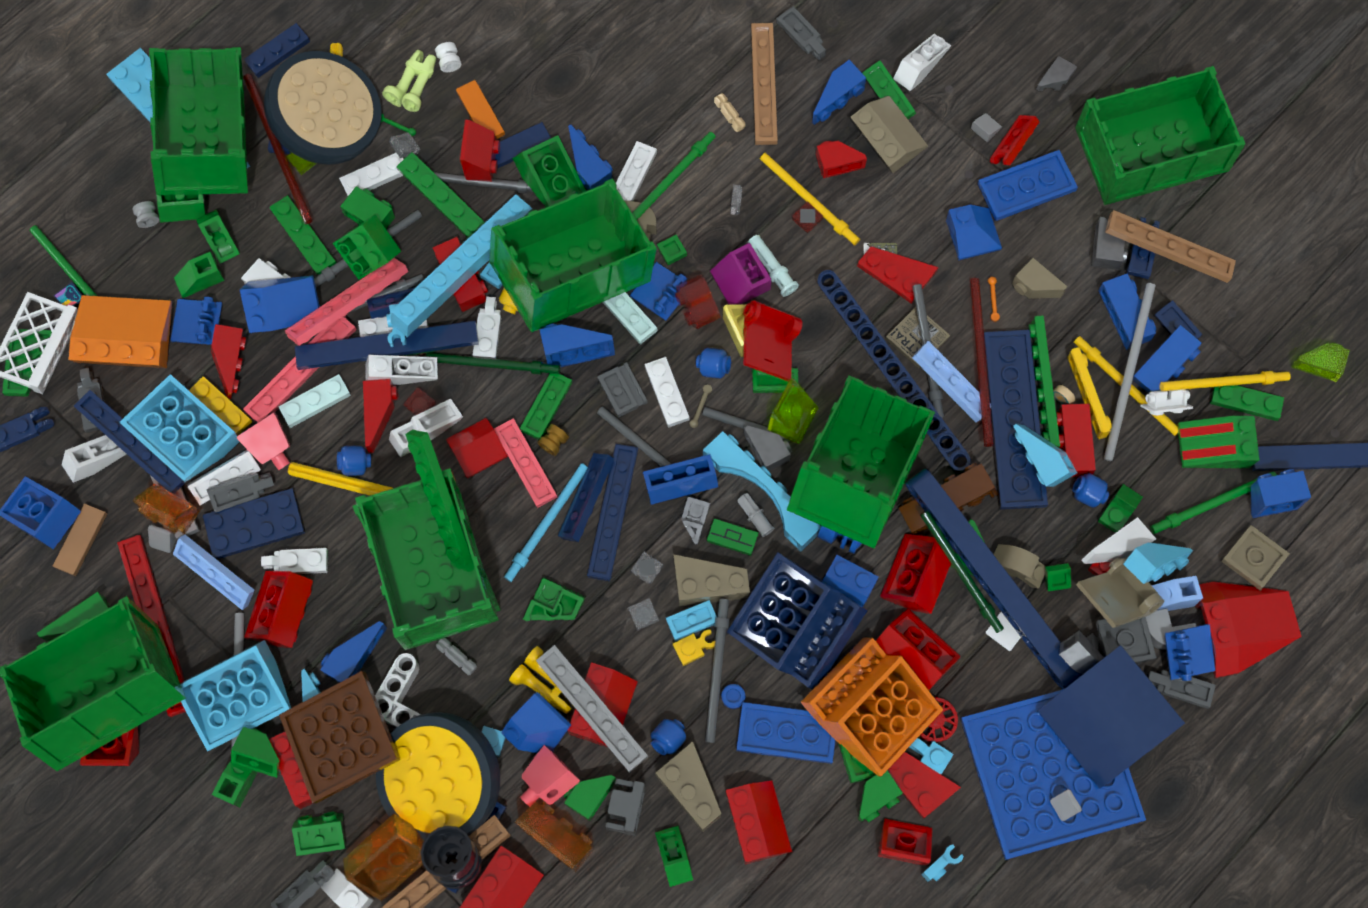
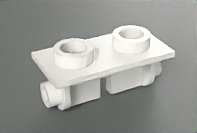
[1141,389,1193,415]

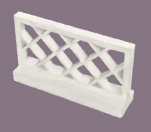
[0,292,78,395]

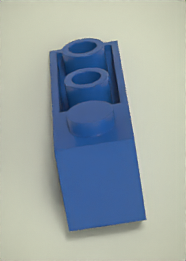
[812,60,866,125]
[568,125,613,191]

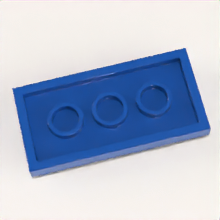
[977,150,1078,221]
[736,702,835,764]

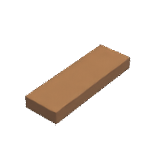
[53,504,107,576]

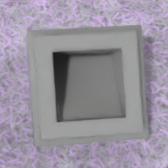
[971,113,1002,142]
[148,525,177,553]
[1050,789,1082,821]

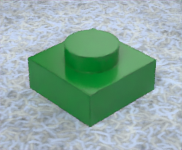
[657,235,687,266]
[1045,563,1071,592]

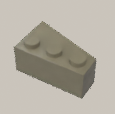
[674,555,750,606]
[656,741,721,832]

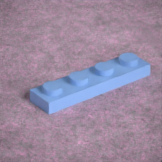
[912,341,991,422]
[173,534,255,610]

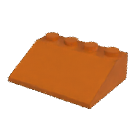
[69,295,172,368]

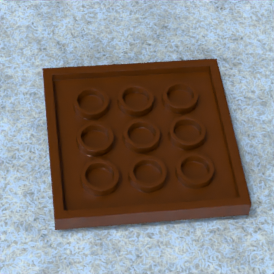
[279,671,400,804]

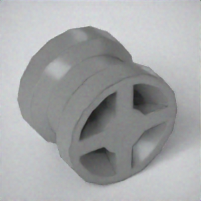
[132,201,159,228]

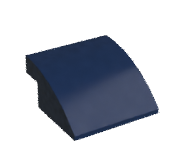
[727,553,868,689]
[1037,645,1185,789]

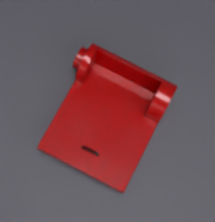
[743,301,802,382]

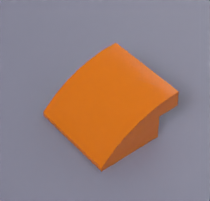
[801,637,943,777]

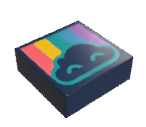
[54,282,82,308]

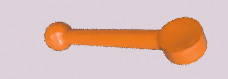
[988,276,1000,322]

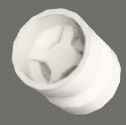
[435,42,462,72]

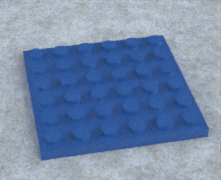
[961,689,1146,860]

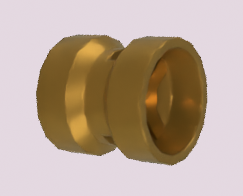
[537,424,569,456]

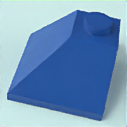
[946,205,1002,260]
[501,692,571,753]

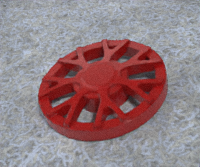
[919,697,958,743]

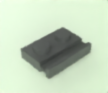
[597,362,648,418]

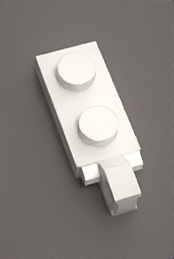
[473,297,502,359]
[261,548,328,574]

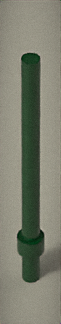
[426,353,560,375]
[920,510,1004,633]

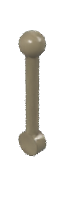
[689,384,712,428]

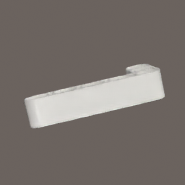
[375,653,421,728]

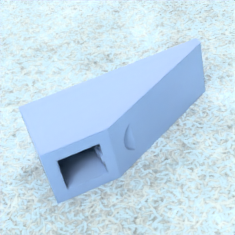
[1152,576,1203,611]

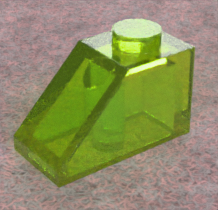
[1292,343,1350,382]

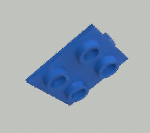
[630,262,693,321]
[171,297,222,345]
[1165,624,1215,681]

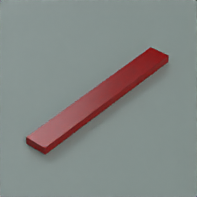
[117,535,186,717]

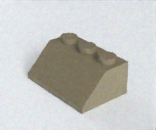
[851,96,928,173]

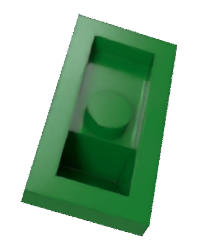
[1098,484,1143,533]

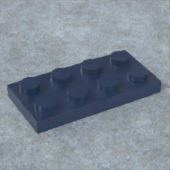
[203,488,305,560]

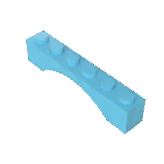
[703,431,821,552]

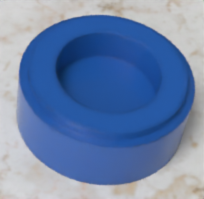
[721,684,745,709]

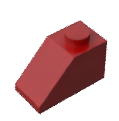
[816,141,867,179]

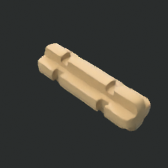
[714,93,745,132]

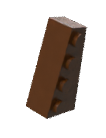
[899,463,999,535]

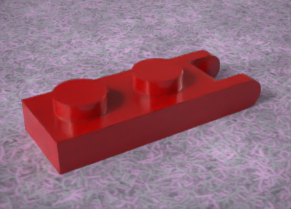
[990,115,1039,165]

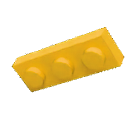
[188,376,252,436]

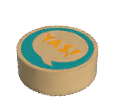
[1053,385,1075,405]

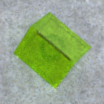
[767,379,819,443]

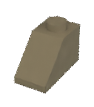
[1012,258,1068,299]

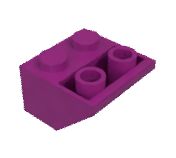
[710,243,771,305]

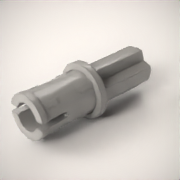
[737,493,774,537]

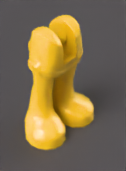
[509,646,571,714]

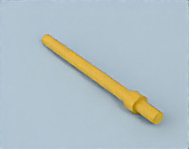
[760,153,860,245]
[1074,336,1178,436]
[1160,371,1291,391]

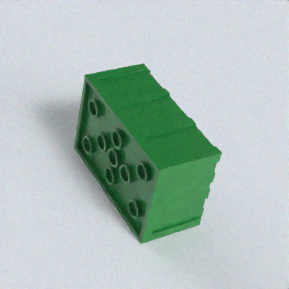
[149,47,248,195]
[1075,66,1246,205]
[489,178,657,333]
[787,375,935,549]
[355,468,499,650]
[0,596,186,771]

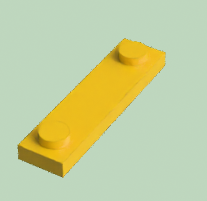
[1067,347,1112,439]

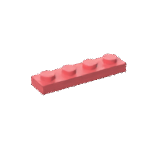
[494,418,558,508]

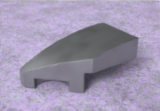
[1036,56,1077,91]
[682,497,711,544]

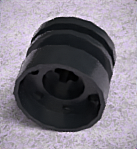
[421,826,482,889]

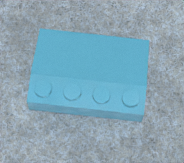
[120,374,239,482]
[180,640,291,751]

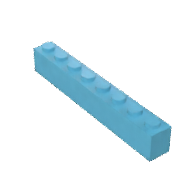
[391,194,532,337]

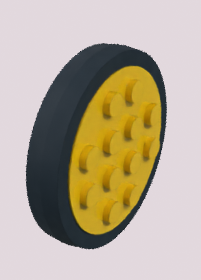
[376,712,500,841]

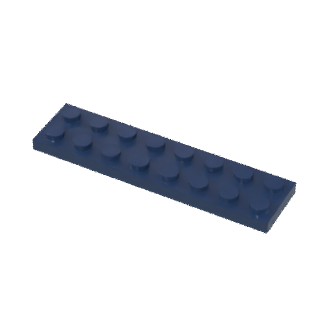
[983,330,1048,510]

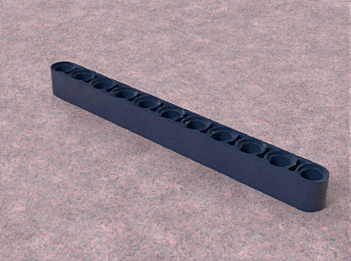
[818,270,971,474]
[905,469,1083,689]

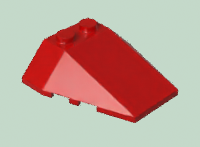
[1195,582,1302,678]

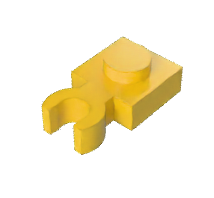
[673,630,715,666]

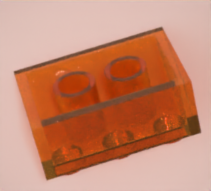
[515,802,594,873]
[343,814,424,901]

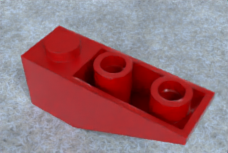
[211,324,246,399]

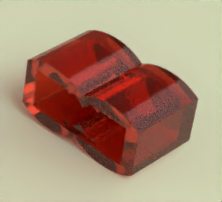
[675,275,721,329]

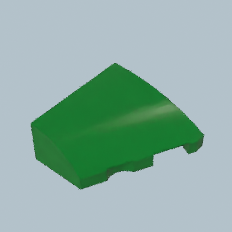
[523,577,586,621]

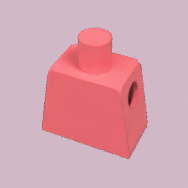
[236,412,290,471]
[520,745,580,807]

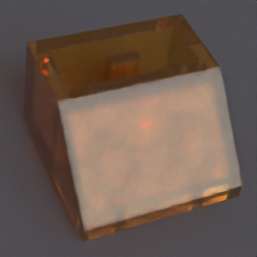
[133,484,200,534]

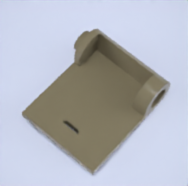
[1076,557,1164,628]

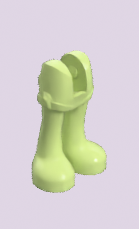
[382,50,436,112]

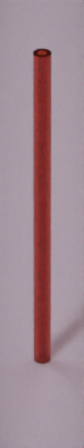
[243,74,313,224]
[970,278,993,447]

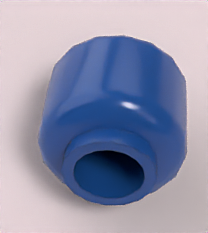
[696,348,731,379]
[337,446,371,476]
[1072,473,1109,508]
[651,719,686,755]

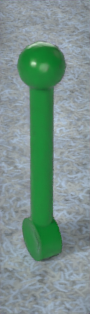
[380,113,416,136]

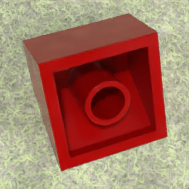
[460,120,500,182]

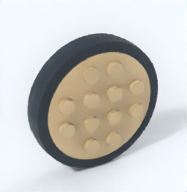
[264,51,381,165]

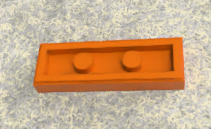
[456,80,505,139]

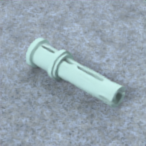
[748,235,799,297]

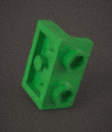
[292,811,346,856]

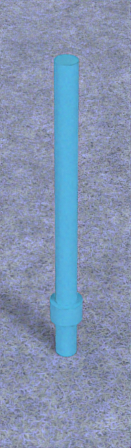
[504,464,588,582]

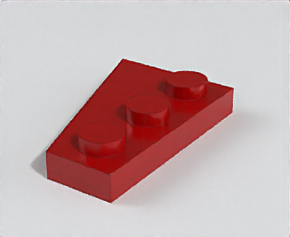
[857,247,938,304]
[888,752,961,819]

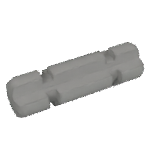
[436,638,477,675]

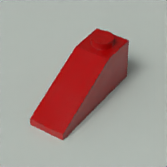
[363,379,398,453]

